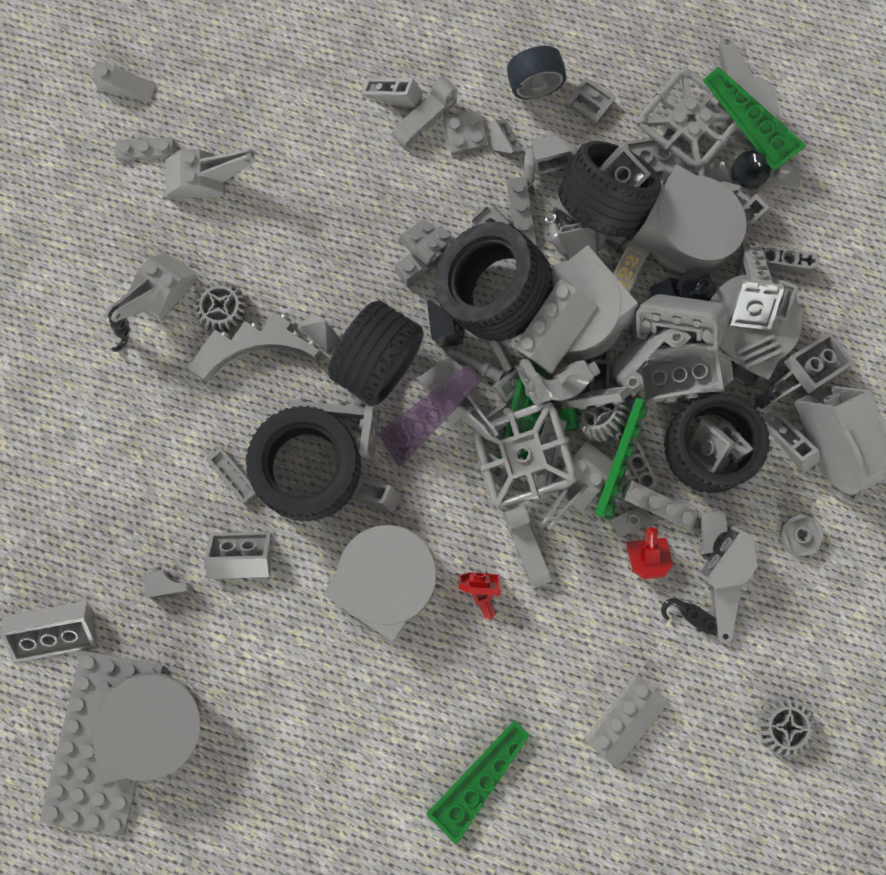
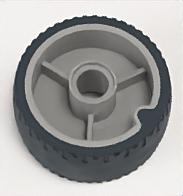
[507,45,566,100]

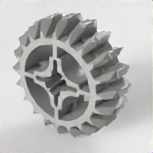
[194,281,248,332]
[578,399,631,443]
[757,698,816,757]

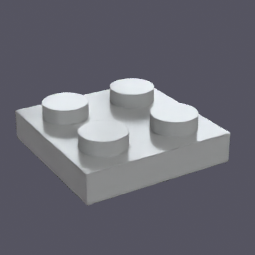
[443,111,488,155]

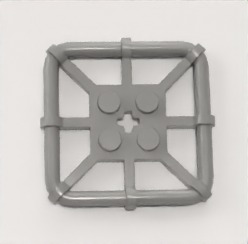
[636,67,738,170]
[473,401,577,508]

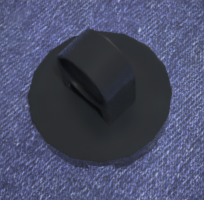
[731,151,771,189]
[677,269,717,301]

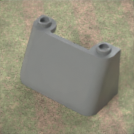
[636,294,730,351]
[610,326,691,399]

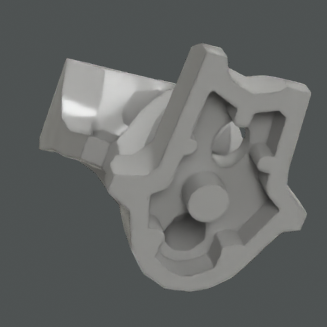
[515,359,600,405]

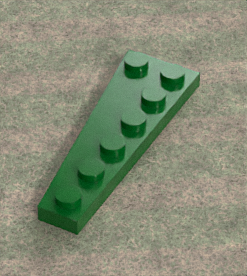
[595,398,648,520]

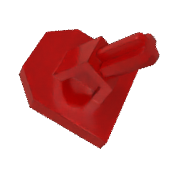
[626,527,673,580]
[458,572,501,620]

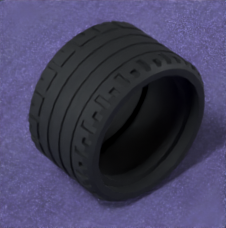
[558,141,662,237]
[328,300,424,406]
[664,393,770,493]

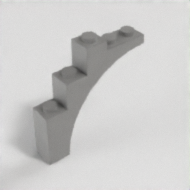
[187,312,321,383]

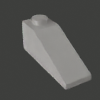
[91,61,157,102]
[361,78,423,108]
[764,411,820,473]

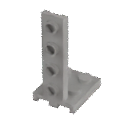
[729,241,784,330]
[288,398,380,461]

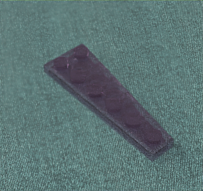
[377,364,481,466]

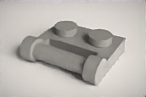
[565,77,616,125]

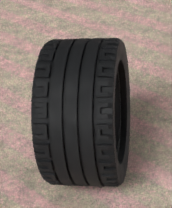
[435,222,554,341]
[246,406,361,522]

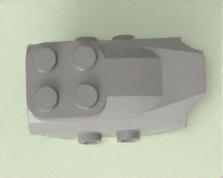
[637,342,734,404]

